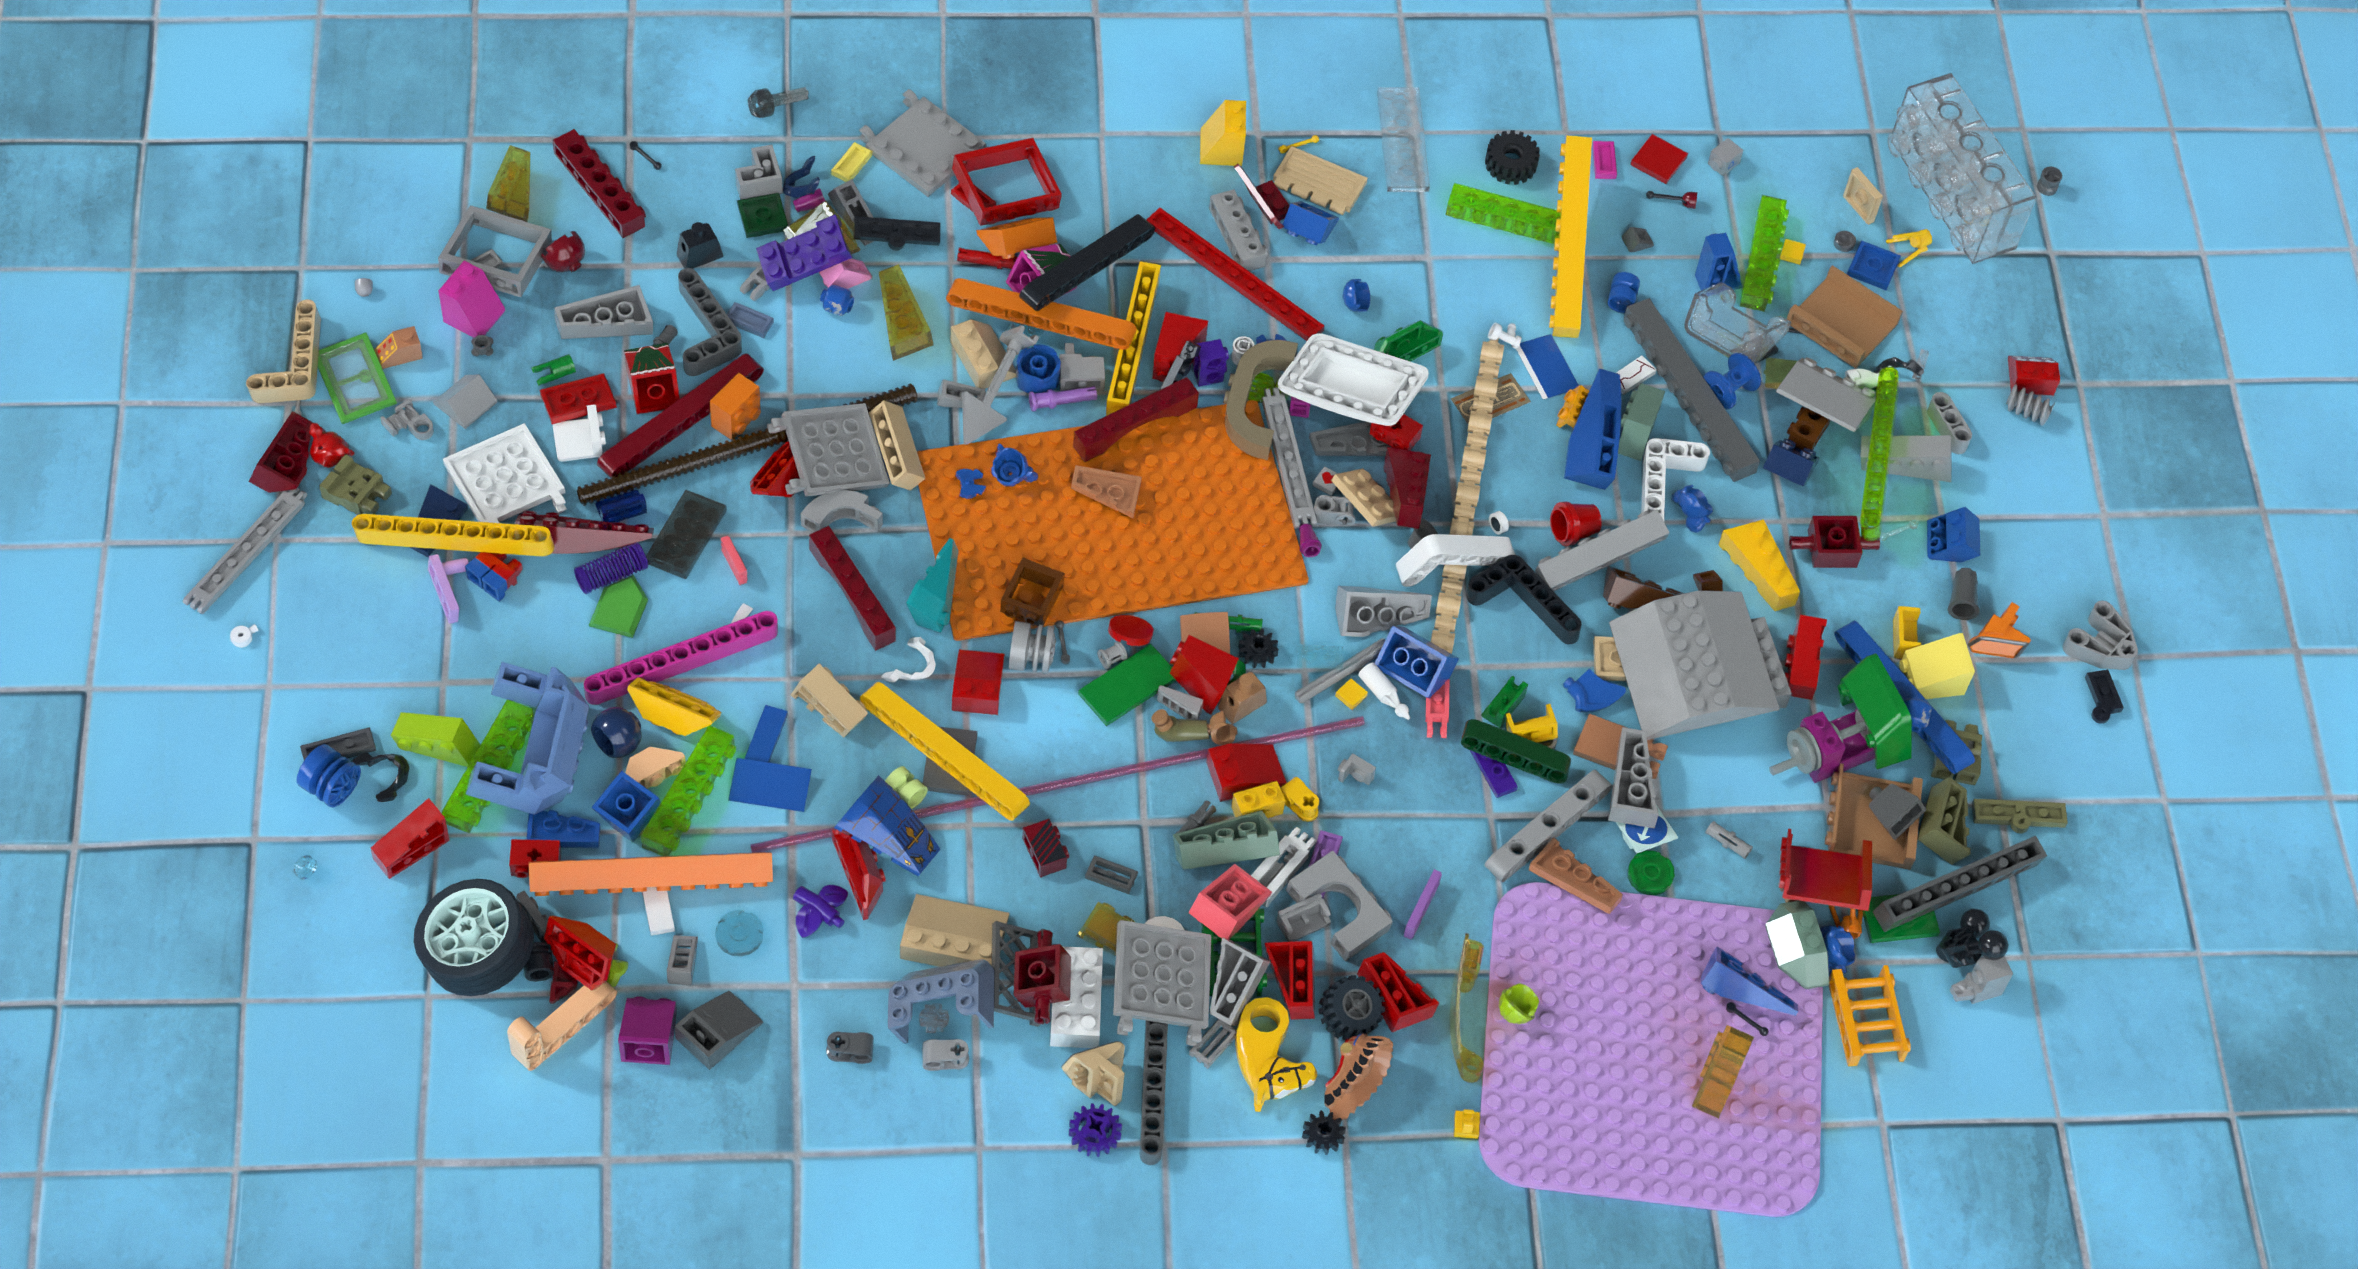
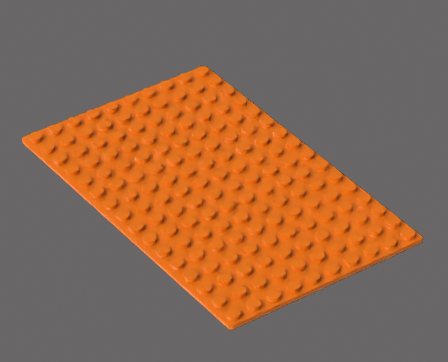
[917,400,1309,641]

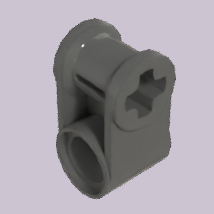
[826,1031,874,1064]

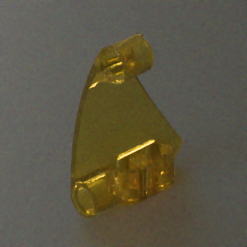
[1450,933,1484,1083]

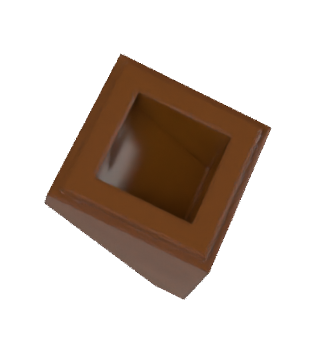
[1693,570,1723,591]

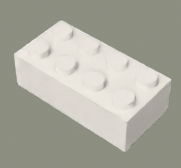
[1050,946,1103,1048]

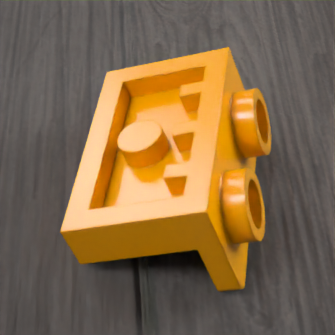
[1556,385,1589,428]

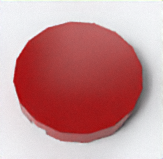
[1108,615,1154,646]

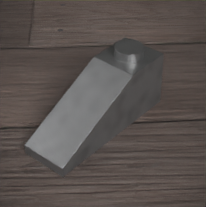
[828,179,874,246]

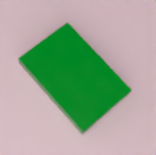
[1863,894,1940,943]

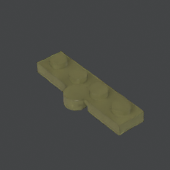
[1972,799,2068,834]

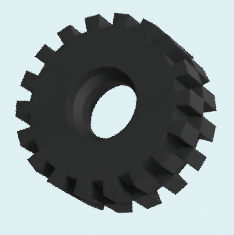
[1485,130,1540,185]

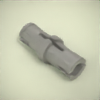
[1706,821,1753,859]

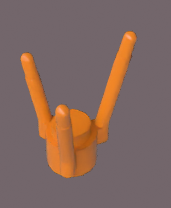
[1828,905,1863,939]

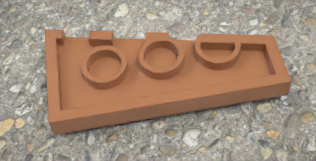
[1529,838,1623,914]

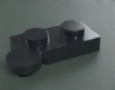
[2085,669,2124,724]

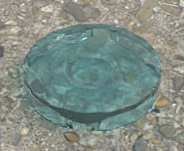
[715,910,764,957]

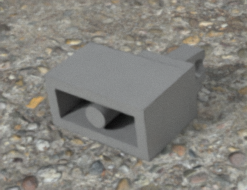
[1059,343,1105,391]
[1950,956,2013,1004]

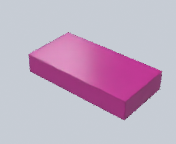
[1592,141,1617,179]

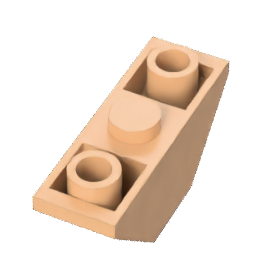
[625,747,686,789]

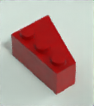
[1784,614,1827,700]
[371,798,450,879]
[1264,941,1315,1020]
[1357,952,1439,1032]

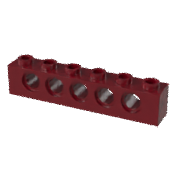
[552,129,646,238]

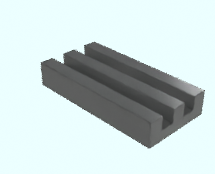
[1085,855,1138,894]

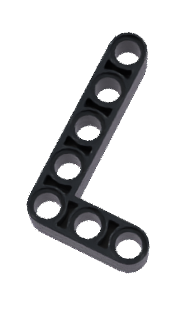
[1467,555,1582,644]

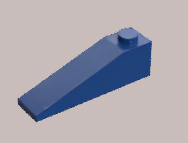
[1701,946,1798,1016]

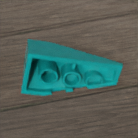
[906,538,959,633]

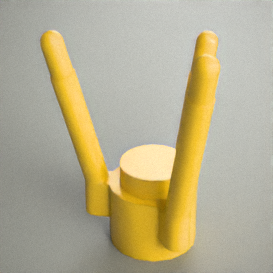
[1886,229,1932,268]

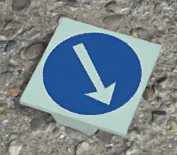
[1616,805,1678,853]

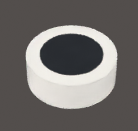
[1489,511,1509,535]

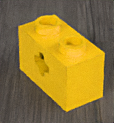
[1231,781,1285,818]

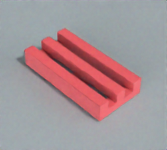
[721,536,748,585]

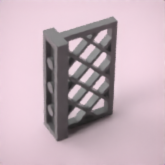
[992,921,1050,1027]

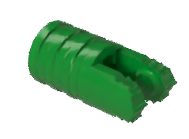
[531,354,576,386]

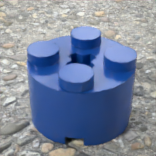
[1016,344,1061,394]

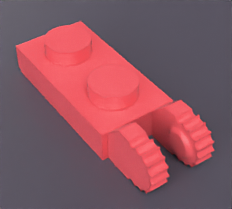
[1425,679,1450,738]

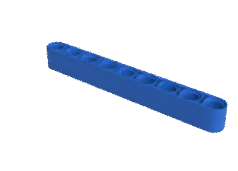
[1834,620,1975,774]

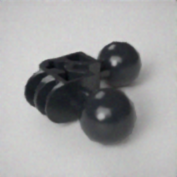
[1936,909,2009,968]

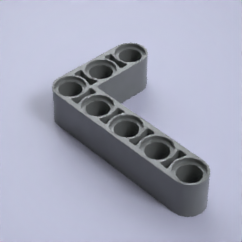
[678,268,742,376]

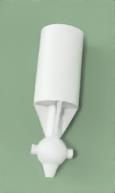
[1358,662,1410,720]

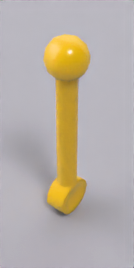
[1279,135,1319,154]

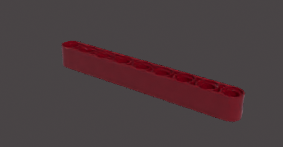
[597,353,764,478]

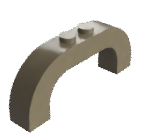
[1223,340,1298,460]

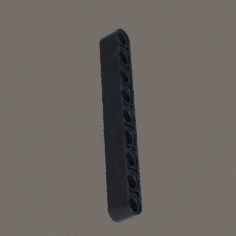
[1019,214,1156,311]

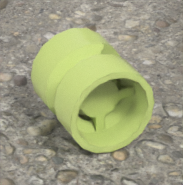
[885,766,928,809]

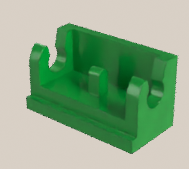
[1481,676,1528,728]

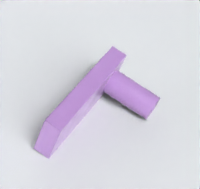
[428,554,469,624]

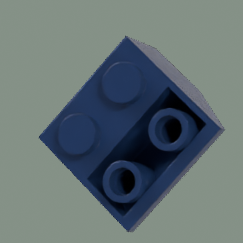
[1763,438,1820,486]

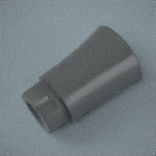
[1948,568,1980,620]

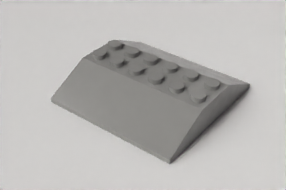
[1609,591,1779,740]

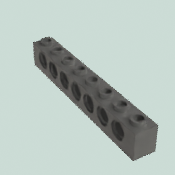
[1873,836,2047,932]

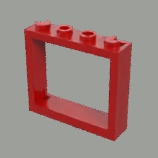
[952,138,1062,226]

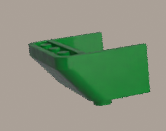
[1838,653,1912,770]

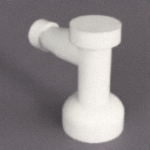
[1488,322,1522,349]

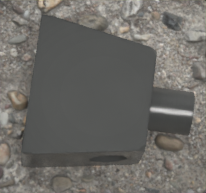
[1869,784,1926,840]

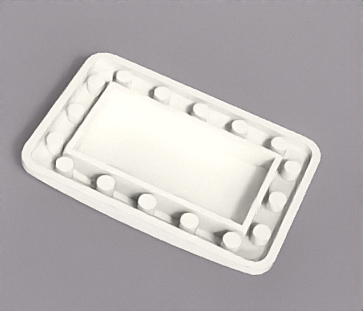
[1278,333,1429,426]

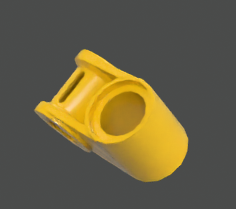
[1280,777,1319,822]

